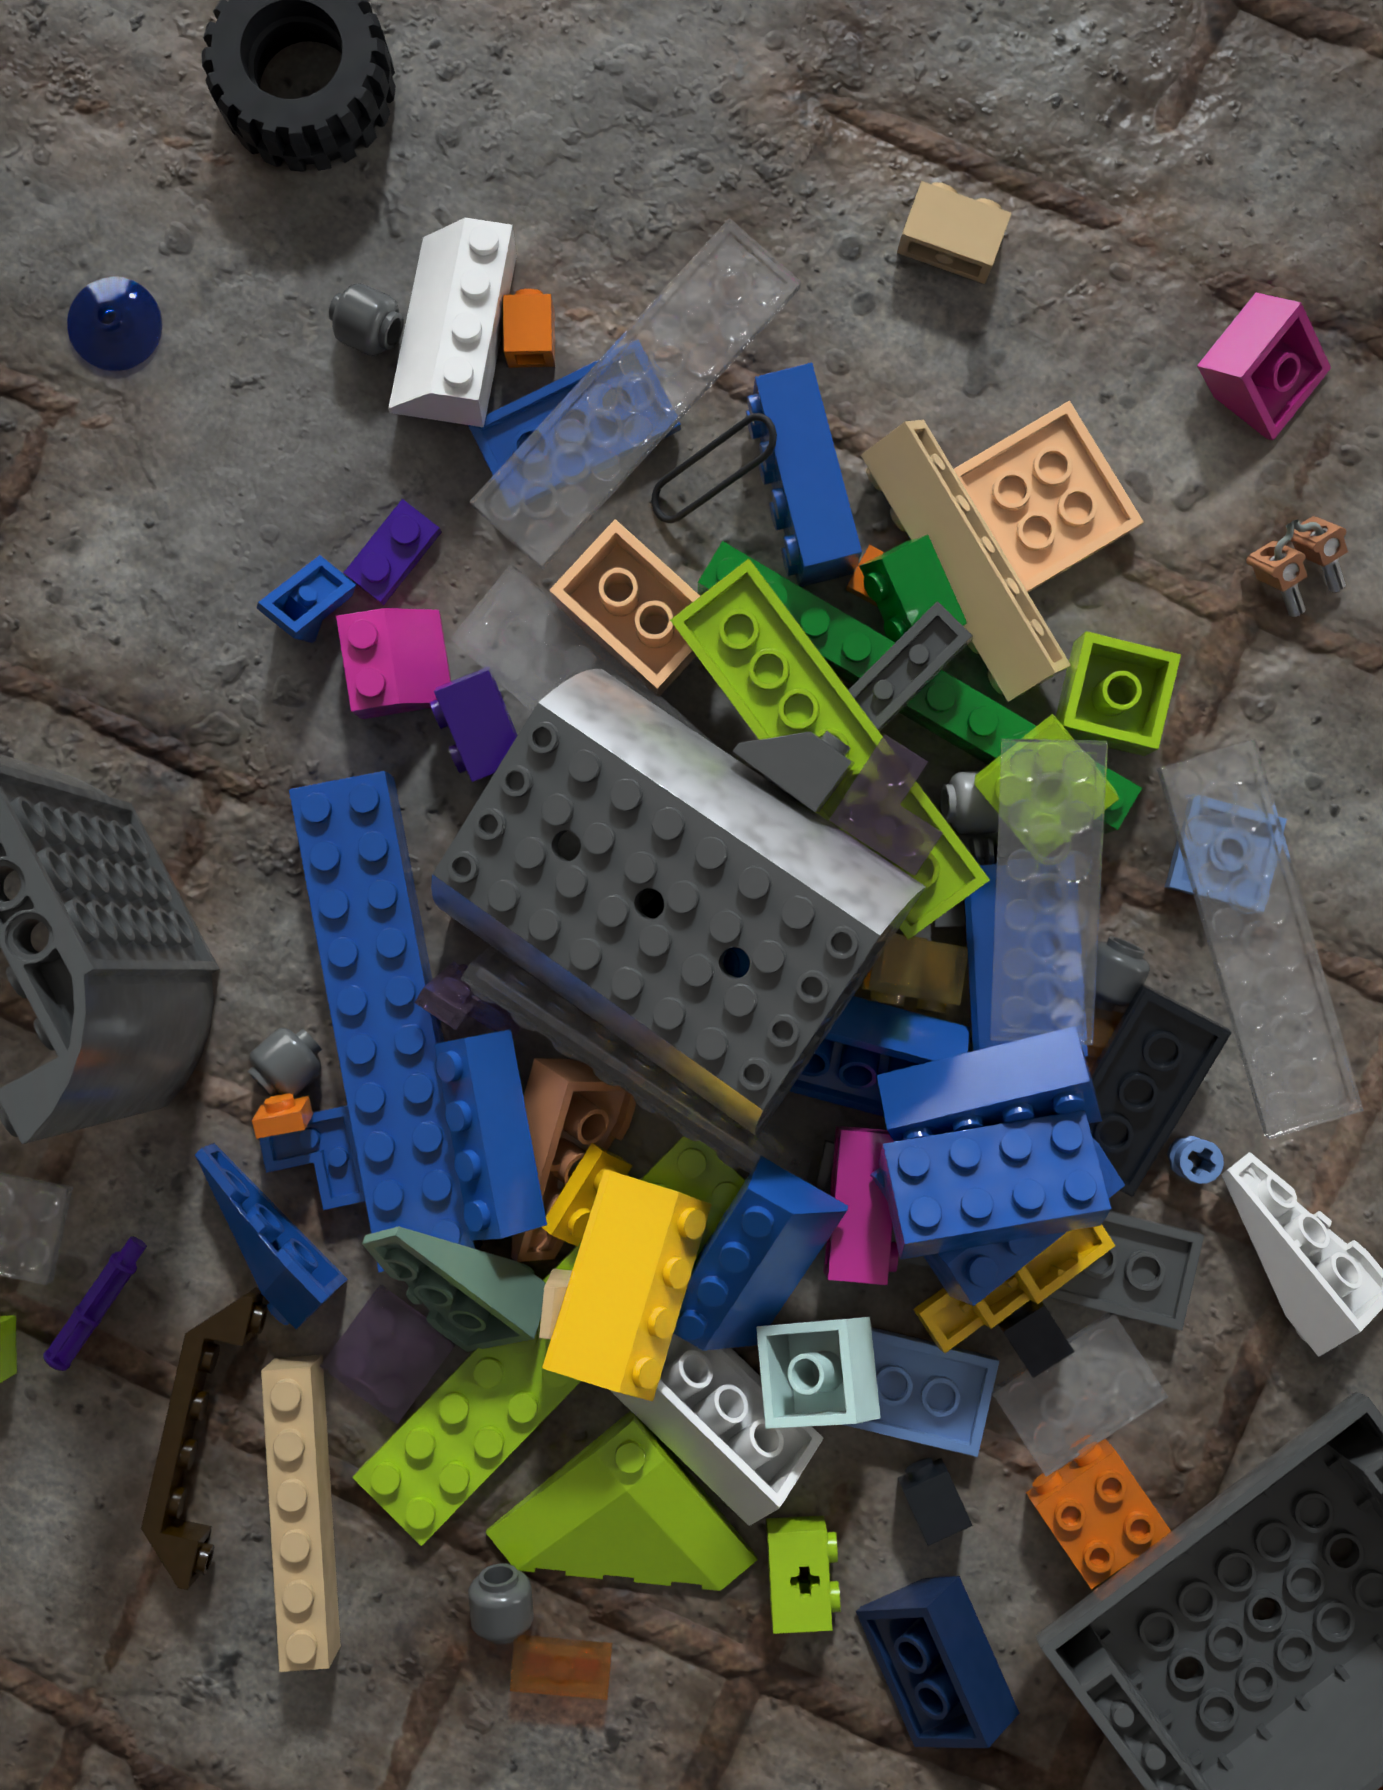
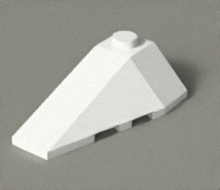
[1221,1152,1383,1357]

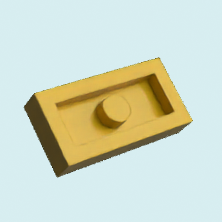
[542,1143,632,1247]

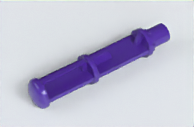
[43,1236,147,1371]

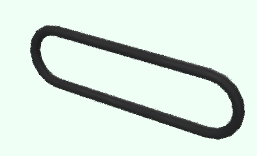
[651,413,777,523]

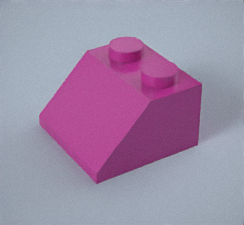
[1197,293,1331,441]
[336,608,451,719]

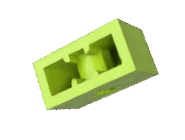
[766,1516,841,1634]

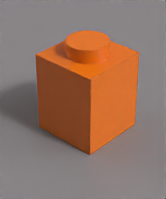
[503,289,555,368]

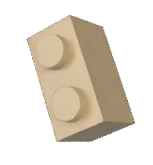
[897,181,1012,284]

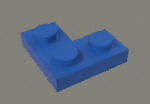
[259,1105,365,1210]

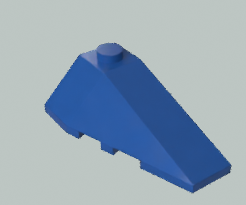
[195,1143,348,1330]

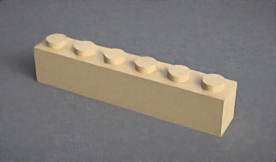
[861,420,1071,702]
[261,1355,341,1672]

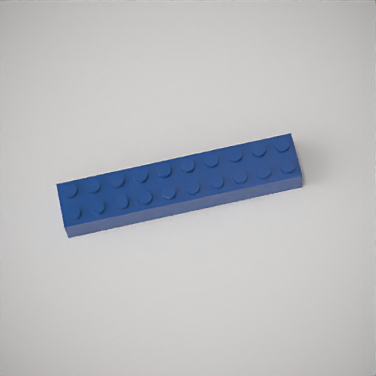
[289,771,483,1272]

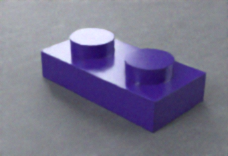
[343,499,442,605]

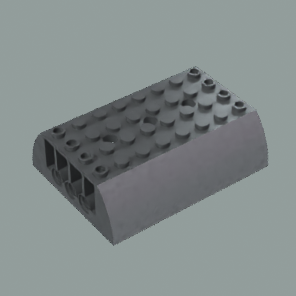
[431,669,926,1135]

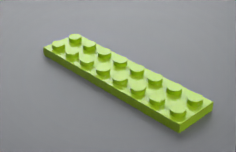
[670,559,990,940]

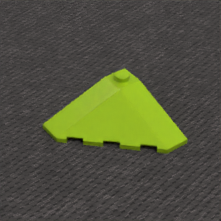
[485,1410,758,1591]

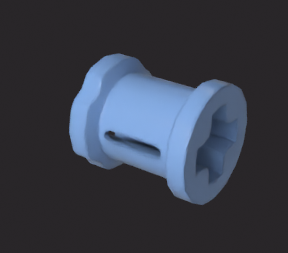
[1167,1136,1224,1184]

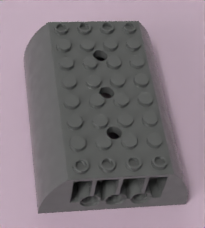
[1036,1392,1383,1790]

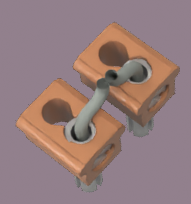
[1246,516,1348,617]

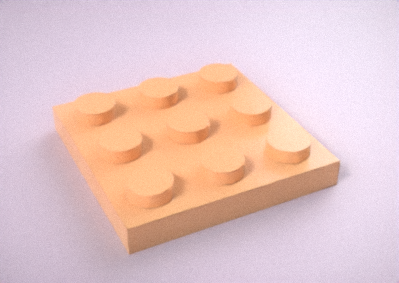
[954,400,1144,593]

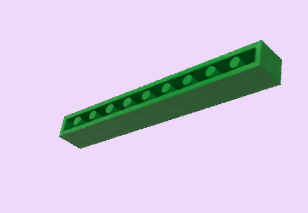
[698,541,1142,834]

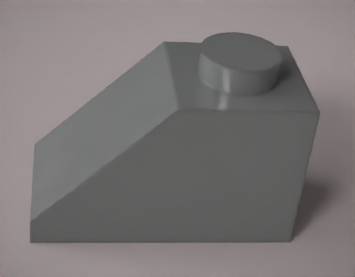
[733,730,855,812]

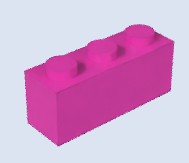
[823,1126,899,1285]

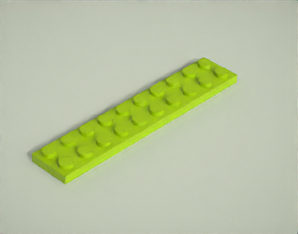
[352,1127,745,1546]

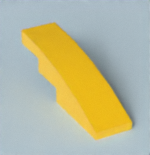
[913,1224,1115,1353]

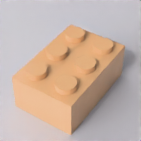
[549,519,700,697]

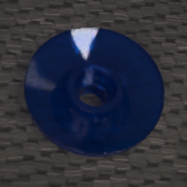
[67,277,162,371]

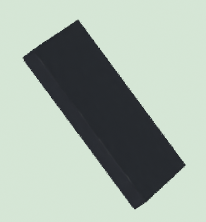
[1089,983,1232,1197]

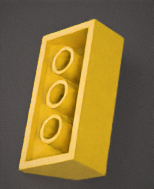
[542,1169,712,1401]

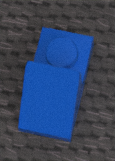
[256,555,357,643]

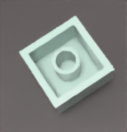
[756,1317,881,1429]

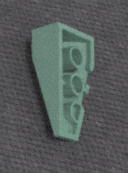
[362,1226,546,1352]

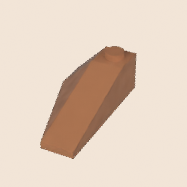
[511,1058,643,1262]

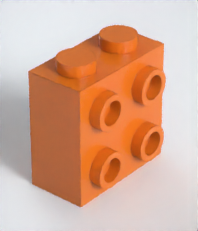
[1026,1438,1171,1590]

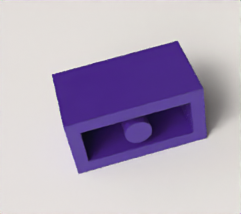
[430,666,518,782]

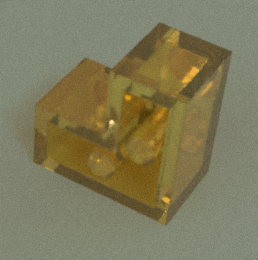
[859,933,968,1013]

